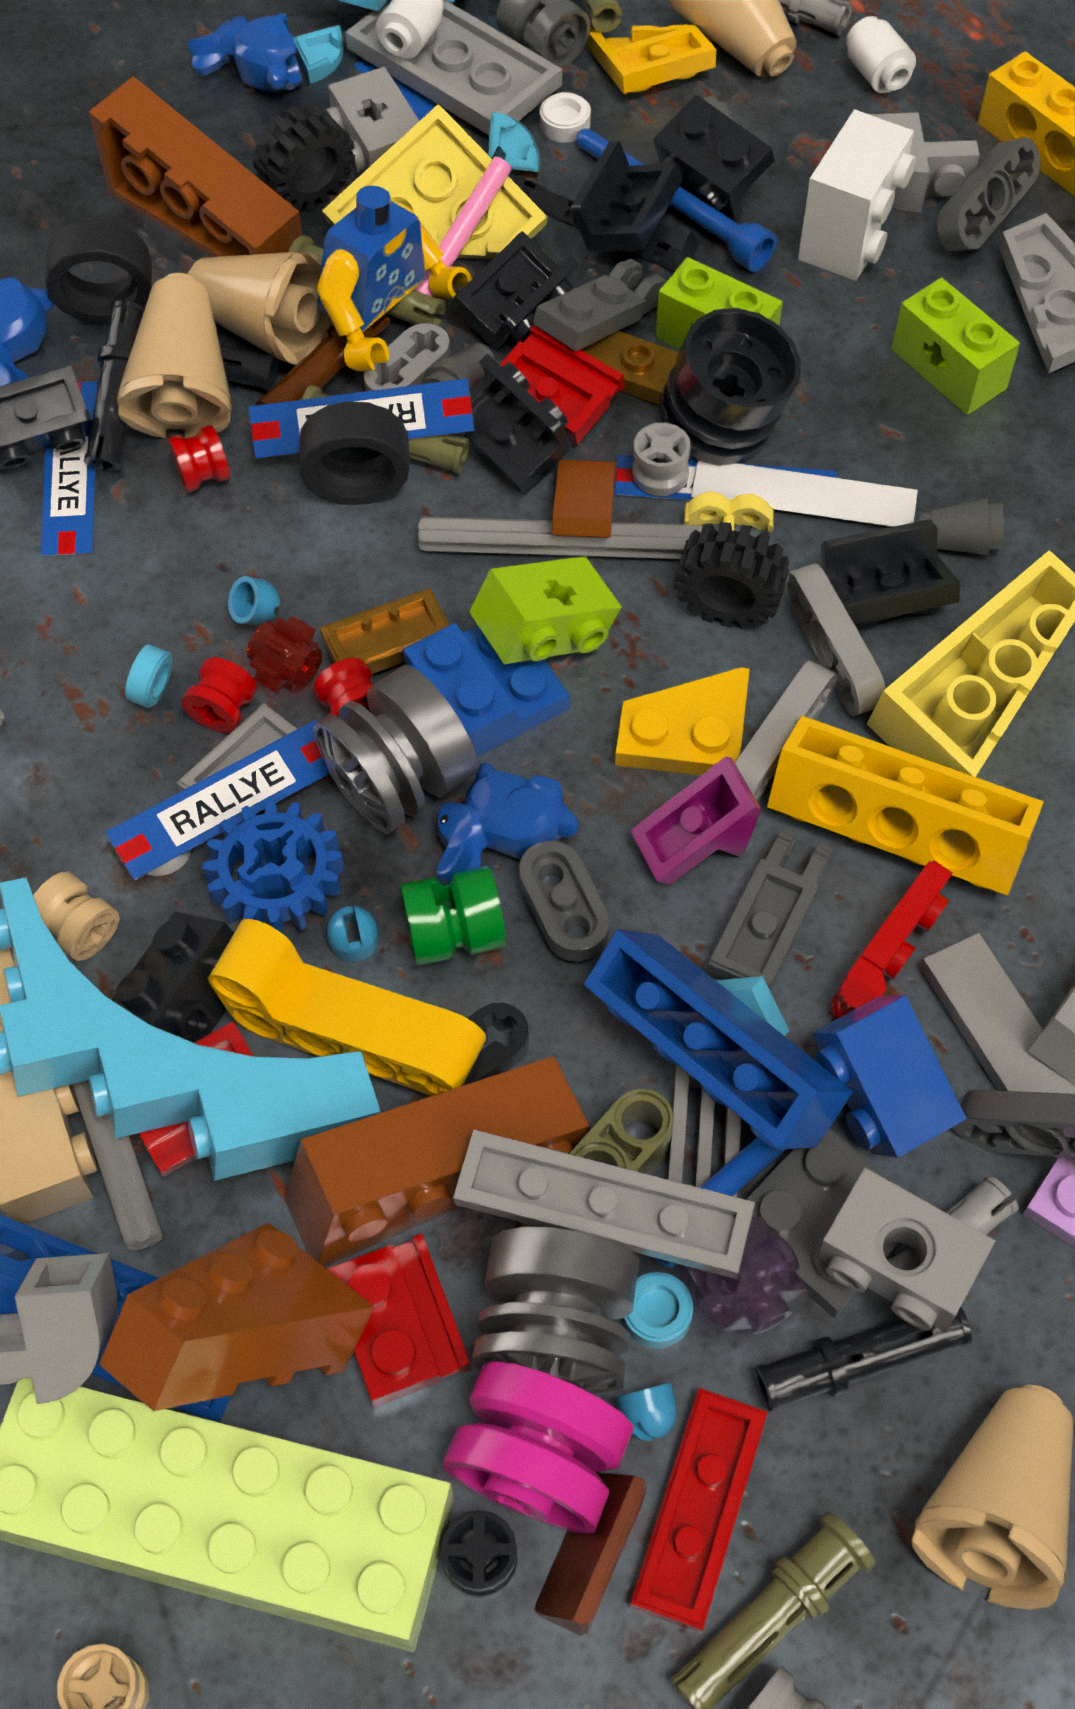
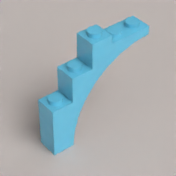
[0,877,381,1181]

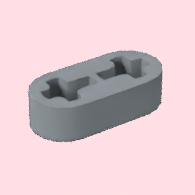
[363,323,450,392]

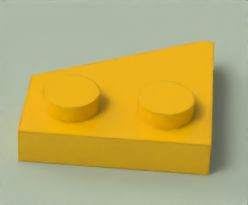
[586,25,716,94]
[615,667,750,776]

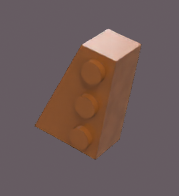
[99,1223,374,1411]

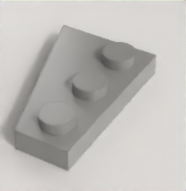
[999,213,1075,374]

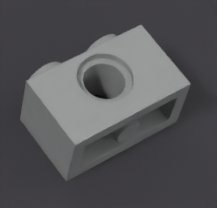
[818,1168,996,1333]

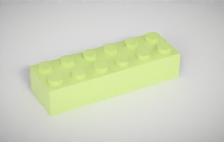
[0,1377,454,1653]

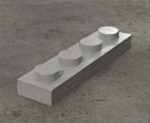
[453,1130,755,1279]

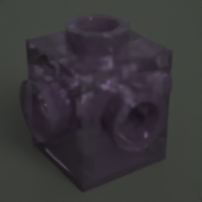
[685,1217,807,1334]

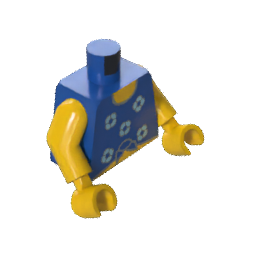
[317,185,472,371]

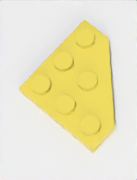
[322,104,547,259]

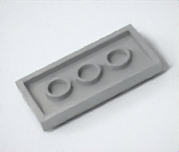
[345,0,562,136]

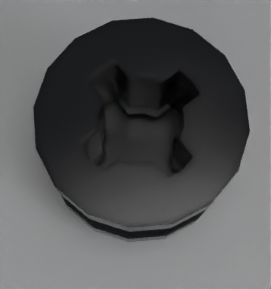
[441,1510,518,1599]

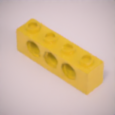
[978,51,1075,197]
[767,715,1044,896]

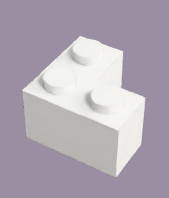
[798,109,916,281]

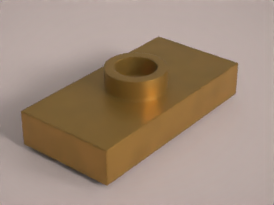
[584,331,679,405]
[320,587,449,674]

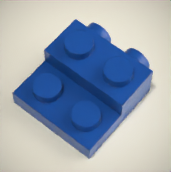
[403,623,570,757]

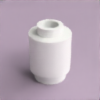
[376,0,444,59]
[846,16,916,93]

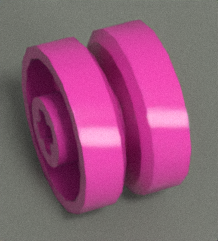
[442,1361,634,1534]

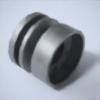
[313,665,478,834]
[472,1227,639,1395]

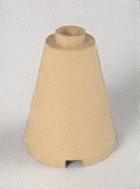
[668,0,797,76]
[187,251,333,365]
[117,273,232,438]
[912,1385,1073,1610]

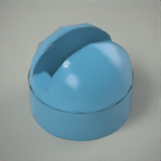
[228,576,281,626]
[326,905,379,962]
[615,1382,677,1441]

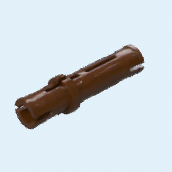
[255,312,390,406]

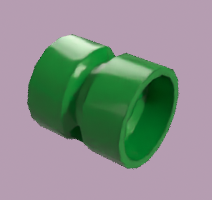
[400,866,506,966]

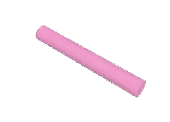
[414,157,512,297]

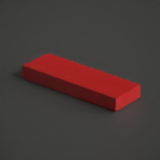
[630,1388,768,1634]

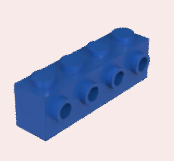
[583,929,854,1151]

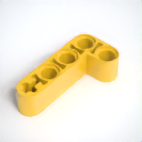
[208,919,486,1096]

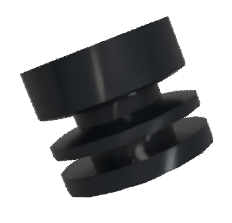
[659,308,801,465]

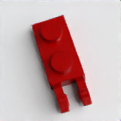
[828,860,953,1021]

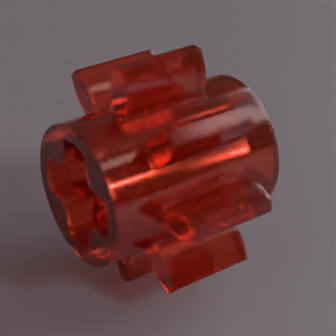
[246,616,323,694]

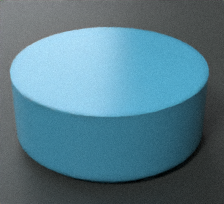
[125,644,173,708]
[622,1272,693,1349]

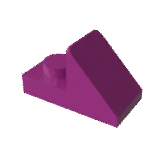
[630,756,761,885]

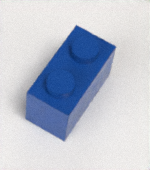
[812,995,967,1158]

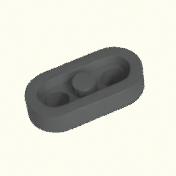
[519,840,610,962]

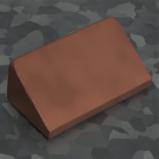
[535,1473,647,1637]

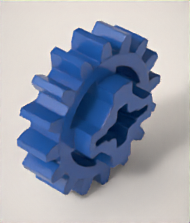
[202,800,345,933]

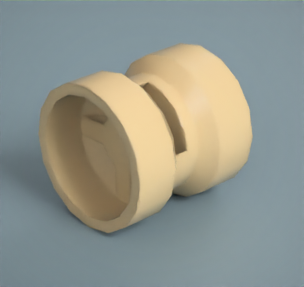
[33,871,120,961]
[57,1644,149,1709]

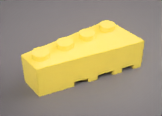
[867,550,1075,777]

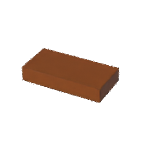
[552,460,616,538]

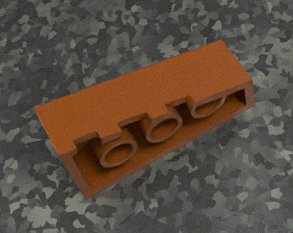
[88,76,302,257]
[284,1056,590,1267]

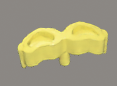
[684,491,774,532]

